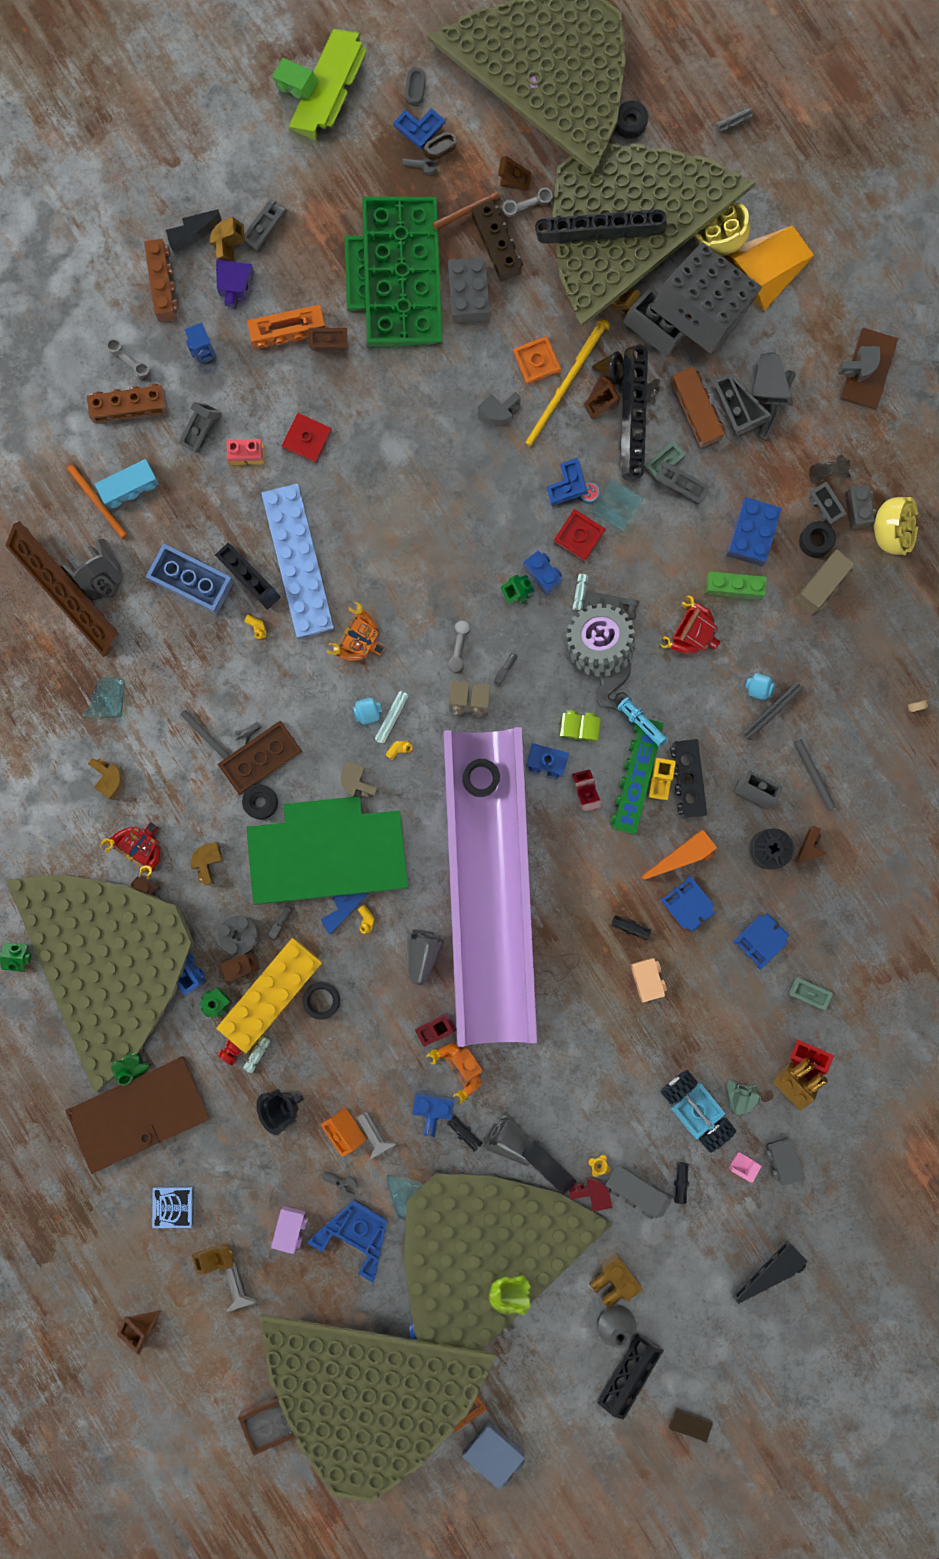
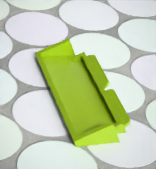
[288,29,366,140]

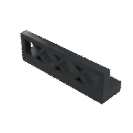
[598,1334,664,1420]

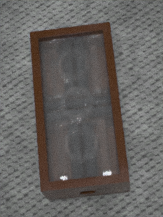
[238,1395,295,1456]

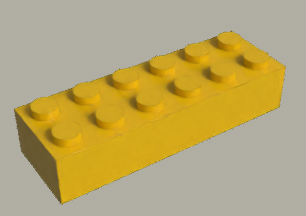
[216,938,324,1054]

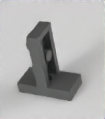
[179,402,221,453]

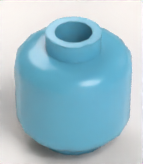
[745,673,775,700]
[353,697,382,725]

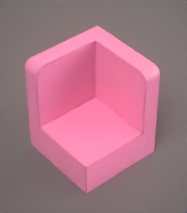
[729,1152,762,1183]

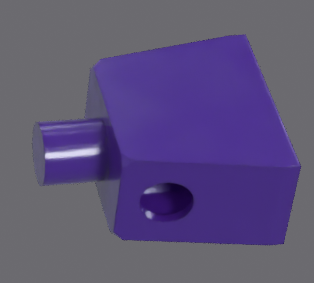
[216,259,254,307]

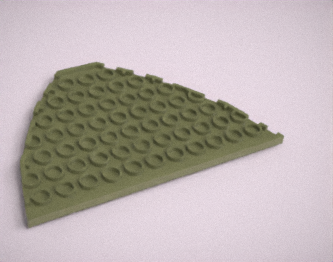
[428,0,626,174]
[552,144,755,328]
[6,874,194,1093]
[404,1173,613,1351]
[260,1314,496,1503]

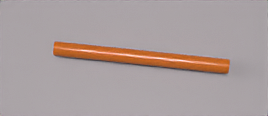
[67,464,128,539]

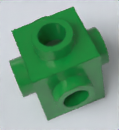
[500,575,535,604]
[0,942,32,972]
[199,987,232,1018]

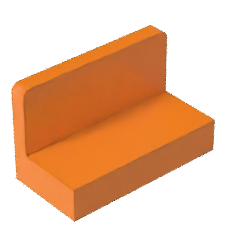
[320,1108,366,1157]

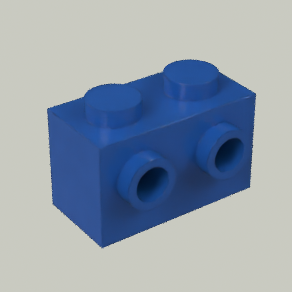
[184,322,216,363]
[523,550,562,595]
[177,952,207,995]

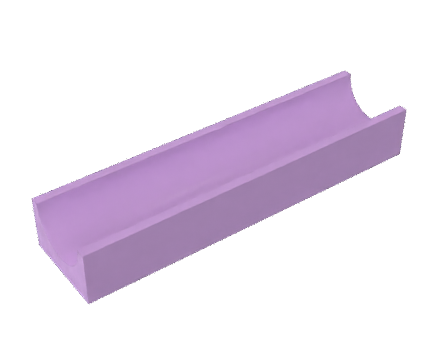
[444,727,537,1047]

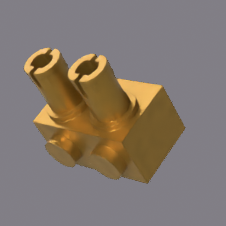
[773,1058,828,1111]
[589,1253,643,1309]

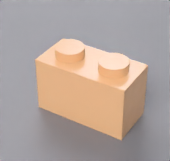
[630,958,667,1002]

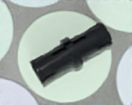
[611,915,651,941]
[447,1115,483,1152]
[674,1162,690,1204]

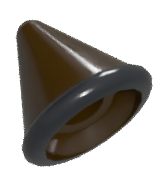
[592,351,624,384]

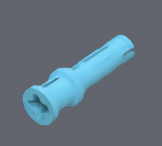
[617,697,668,747]

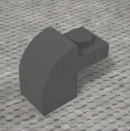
[838,346,880,382]
[478,392,521,426]

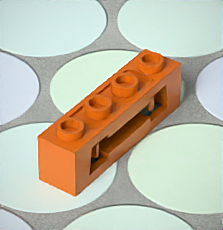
[247,304,325,349]

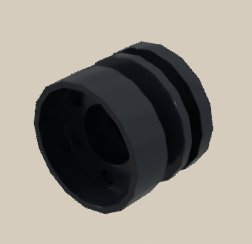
[748,828,794,870]

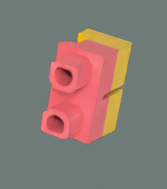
[227,439,265,465]

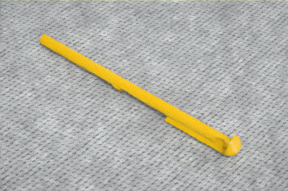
[525,319,610,447]

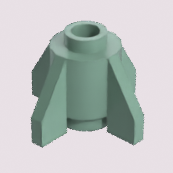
[727,1080,761,1116]

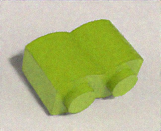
[559,710,601,742]

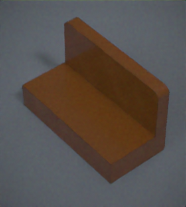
[309,328,349,350]

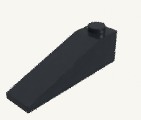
[215,542,281,610]
[733,1241,808,1304]

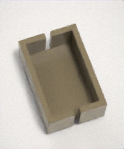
[794,549,855,615]
[449,681,491,718]

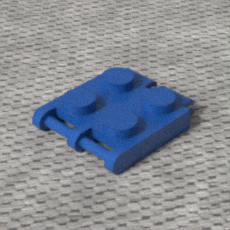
[660,875,715,932]
[733,913,790,970]

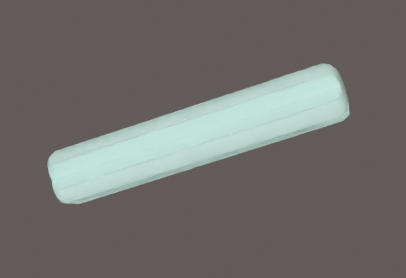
[375,691,408,744]

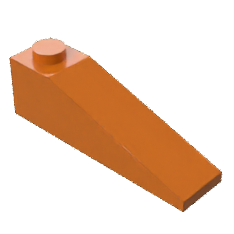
[640,830,717,880]

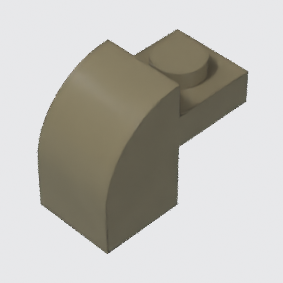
[341,761,378,798]

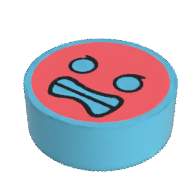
[581,482,599,503]

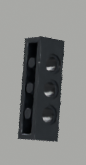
[670,739,707,819]

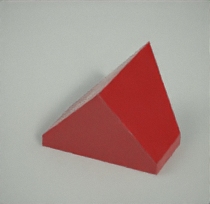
[790,1040,835,1081]

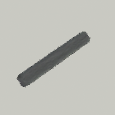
[758,370,796,440]
[743,683,803,740]

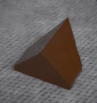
[584,375,621,419]
[117,1310,161,1354]

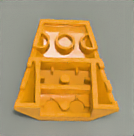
[723,226,814,312]

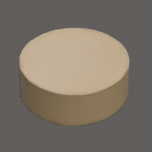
[907,700,928,712]

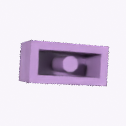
[271,1206,308,1254]

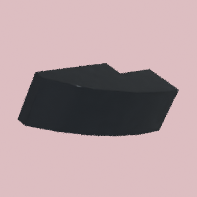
[166,209,222,251]
[521,1140,577,1195]

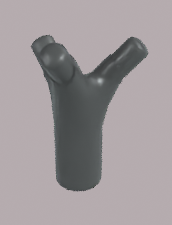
[235,722,261,744]

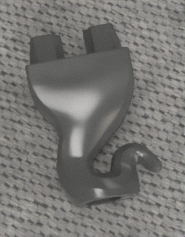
[598,659,631,709]

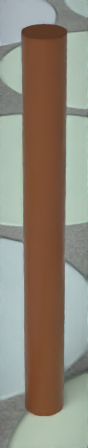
[432,192,500,230]

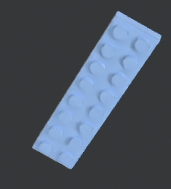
[261,484,334,639]

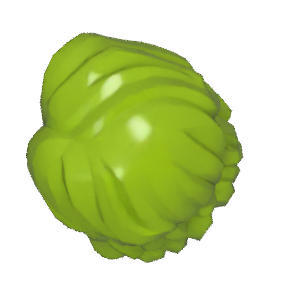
[489,1275,531,1315]

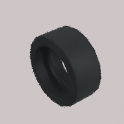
[462,759,500,797]
[302,982,340,1020]

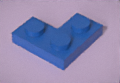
[393,108,445,150]
[547,458,588,506]

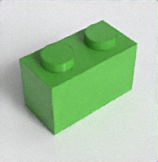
[272,58,319,100]

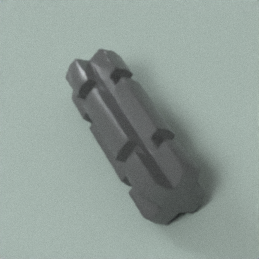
[717,108,752,132]

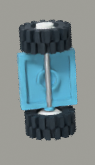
[660,1070,737,1153]

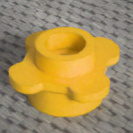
[588,1155,610,1177]

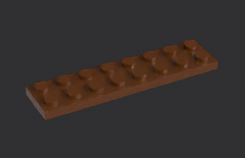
[5,521,119,657]

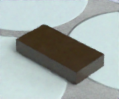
[669,1408,713,1443]

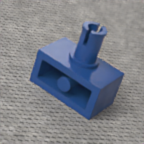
[526,743,569,779]
[412,1092,454,1137]

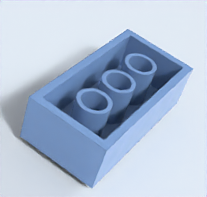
[146,543,234,615]

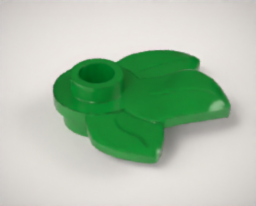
[111,1053,149,1085]

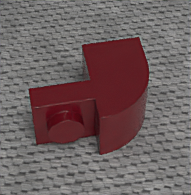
[572,769,602,812]
[415,1013,456,1047]
[569,1177,613,1212]

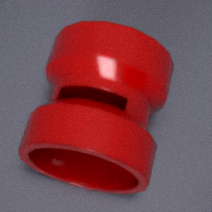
[217,1039,243,1066]

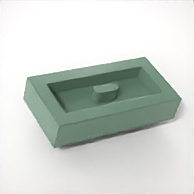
[645,441,686,478]
[788,977,833,1011]

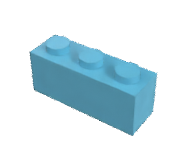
[95,459,159,509]

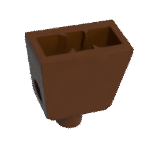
[219,951,261,983]

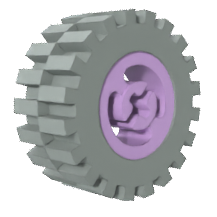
[566,604,635,677]

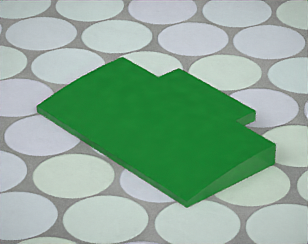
[344,196,442,347]
[247,796,408,905]

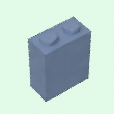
[463,1420,525,1489]

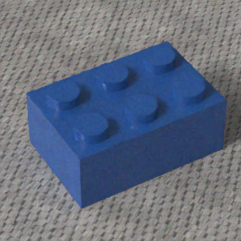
[726,497,782,567]

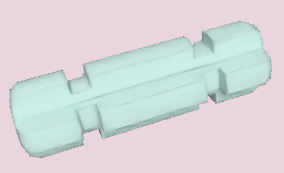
[573,574,589,611]
[243,1036,270,1073]

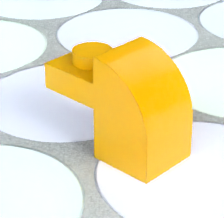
[648,758,676,801]

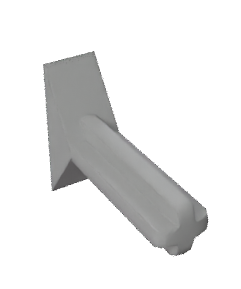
[358,1112,397,1160]
[225,1263,258,1312]

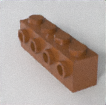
[144,238,179,322]
[671,366,725,448]
[87,384,168,423]

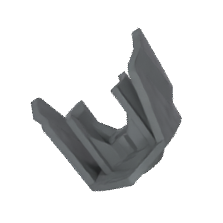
[61,539,122,599]

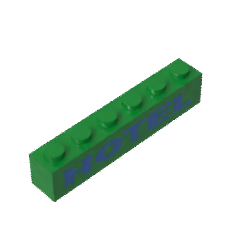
[610,719,664,835]

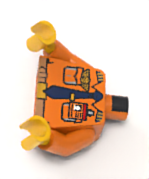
[326,601,386,661]
[426,1043,483,1104]

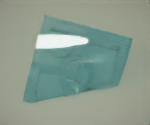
[83,677,124,718]
[386,1175,423,1220]

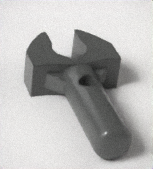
[402,157,438,176]
[493,653,517,686]
[268,906,292,941]
[322,1172,358,1198]

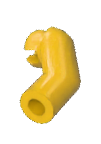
[244,614,267,639]
[385,741,413,760]
[357,904,375,934]

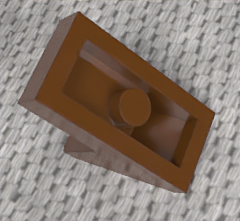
[498,156,531,191]
[794,826,827,863]

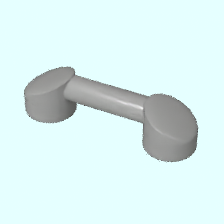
[502,187,553,217]
[106,338,150,379]
[448,620,470,673]

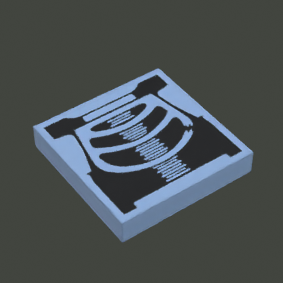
[152,1187,193,1228]

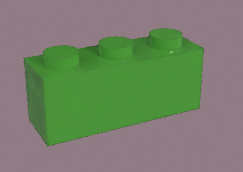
[705,571,767,600]

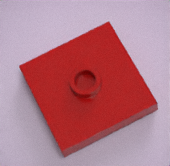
[281,413,332,463]
[553,509,606,561]

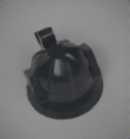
[256,1089,304,1135]

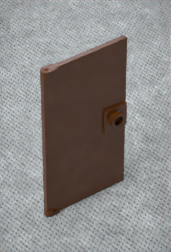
[65,1056,210,1174]

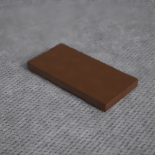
[840,327,898,410]
[217,721,303,796]

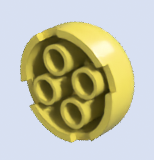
[694,203,751,256]
[873,497,918,555]

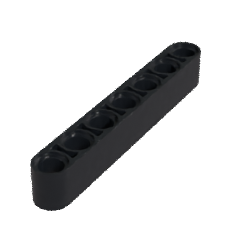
[535,209,667,244]
[621,344,648,479]

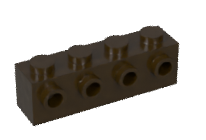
[471,200,523,282]

